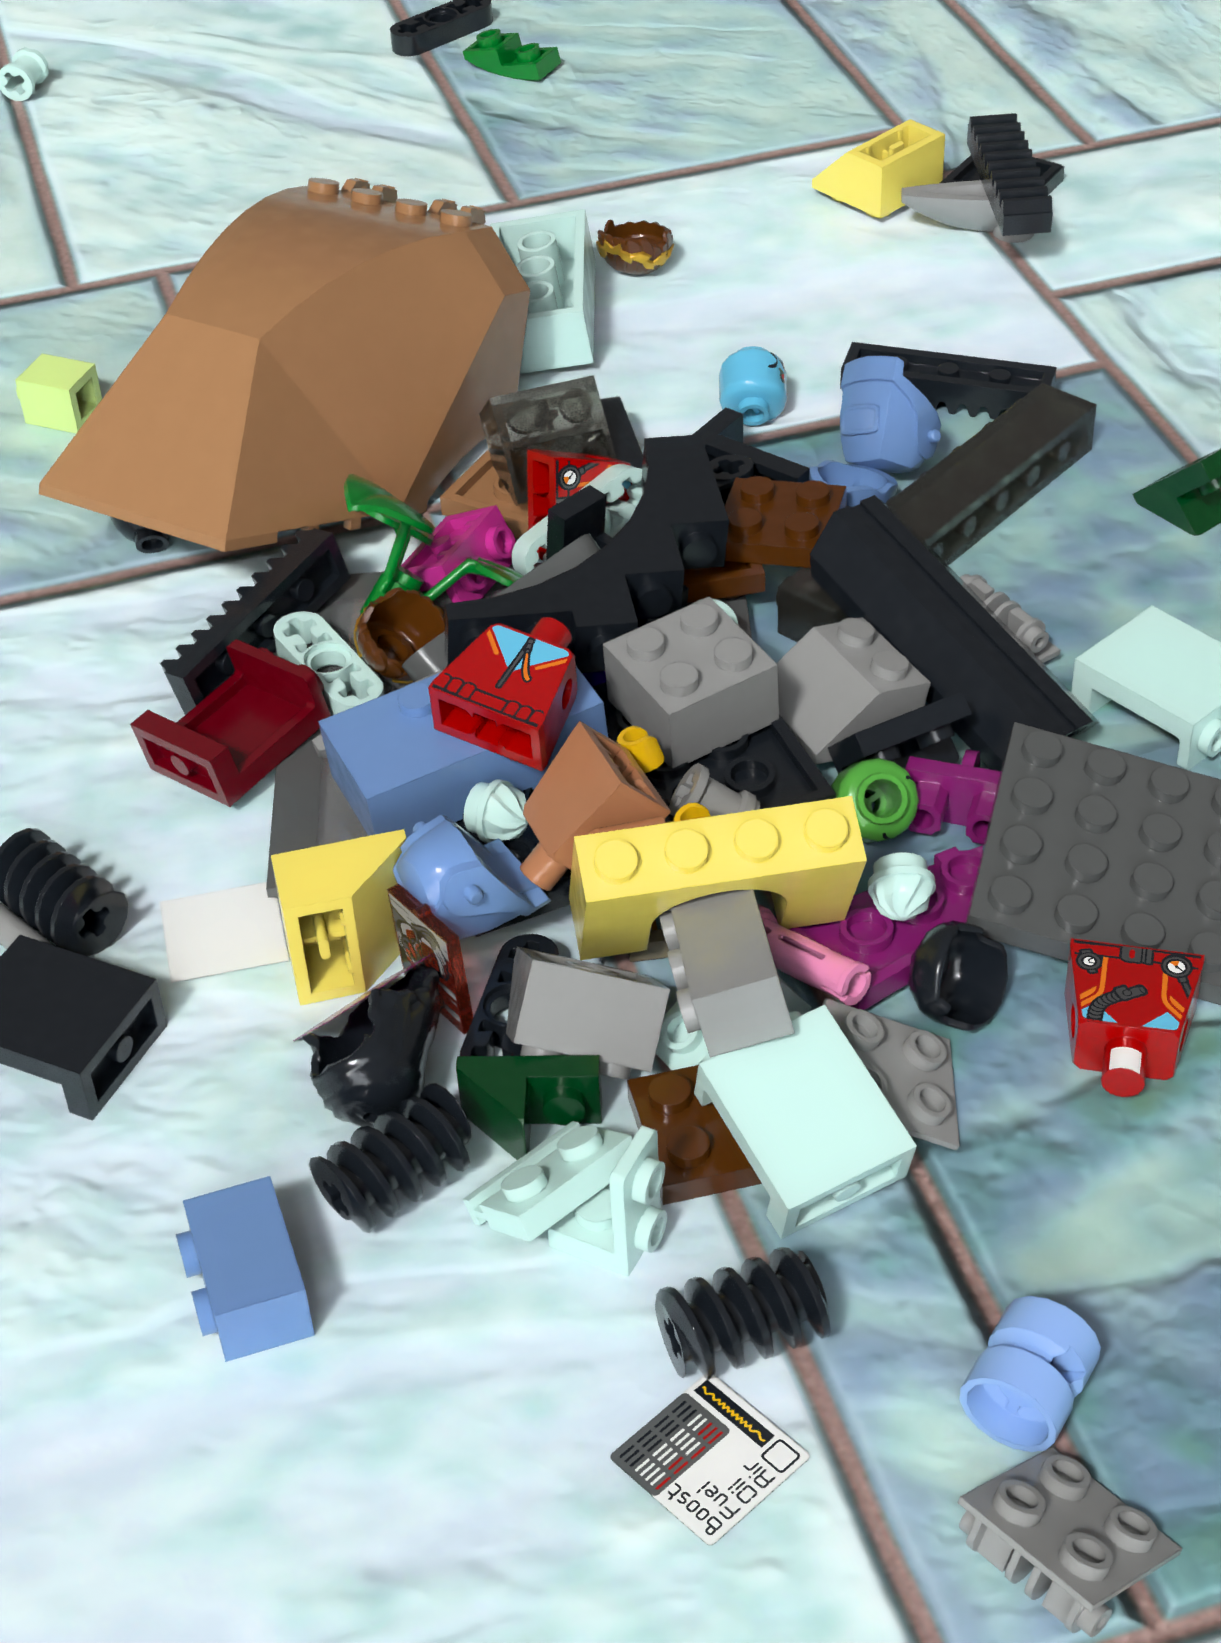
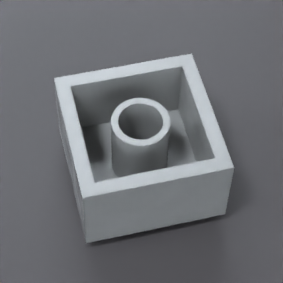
[603,597,779,768]

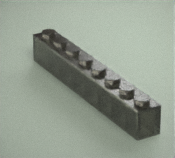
[776,383,1097,642]

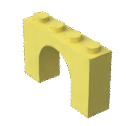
[569,796,867,960]

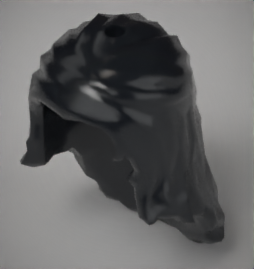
[302,963,440,1128]

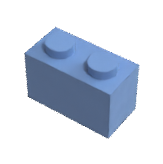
[176,1176,315,1362]

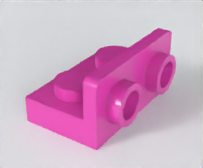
[401,505,516,603]

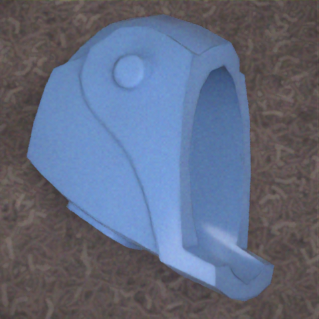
[840,356,941,474]
[393,814,551,941]

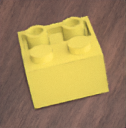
[812,119,945,219]
[271,829,415,1006]

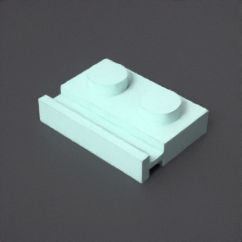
[463,1121,632,1242]

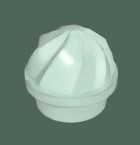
[464,779,528,843]
[868,852,936,922]

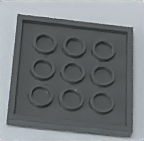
[965,722,1221,1005]

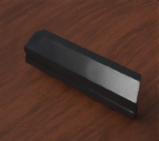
[810,495,1099,771]

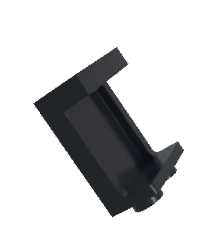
[0,935,167,1121]

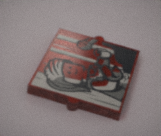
[387,883,473,1035]

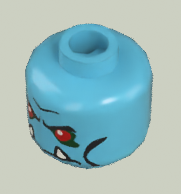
[719,346,787,426]

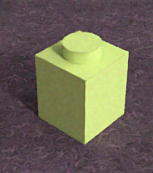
[15,353,102,433]

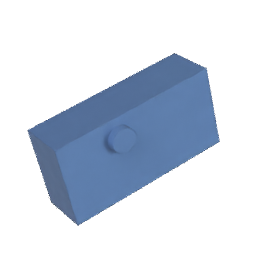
[318,666,608,838]

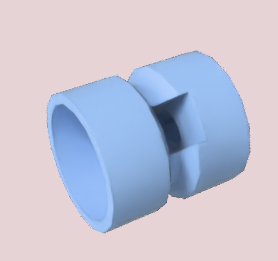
[959,1296,1101,1452]

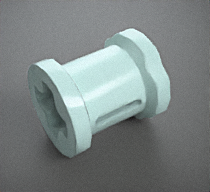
[0,47,49,101]

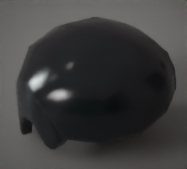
[908,920,1008,1031]

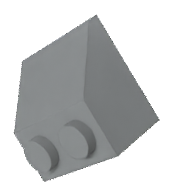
[777,617,931,765]
[506,946,670,1079]

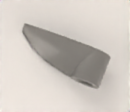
[901,180,1034,243]

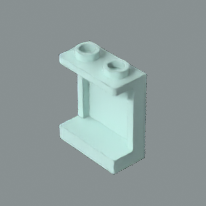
[1071,605,1221,770]
[694,1004,917,1239]

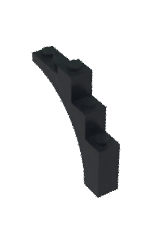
[445,435,729,673]

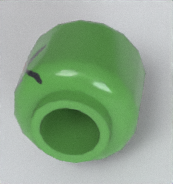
[831,758,919,843]

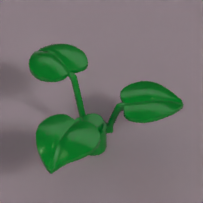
[344,474,524,614]

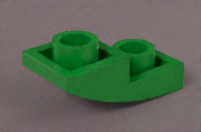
[463,29,561,80]

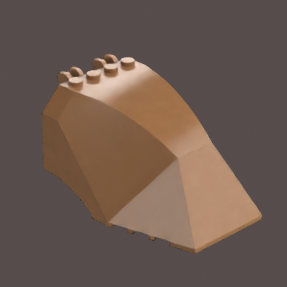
[39,178,530,552]

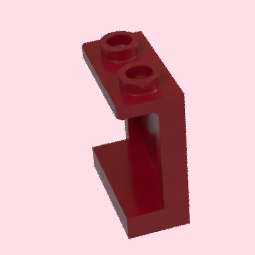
[130,639,331,807]

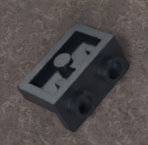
[827,691,972,798]

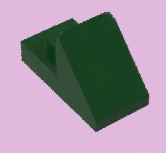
[1132,448,1221,536]
[456,1055,602,1160]

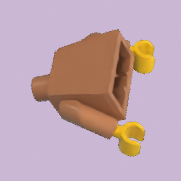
[520,721,711,891]

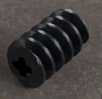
[0,828,128,956]
[309,1083,472,1233]
[655,1247,831,1380]

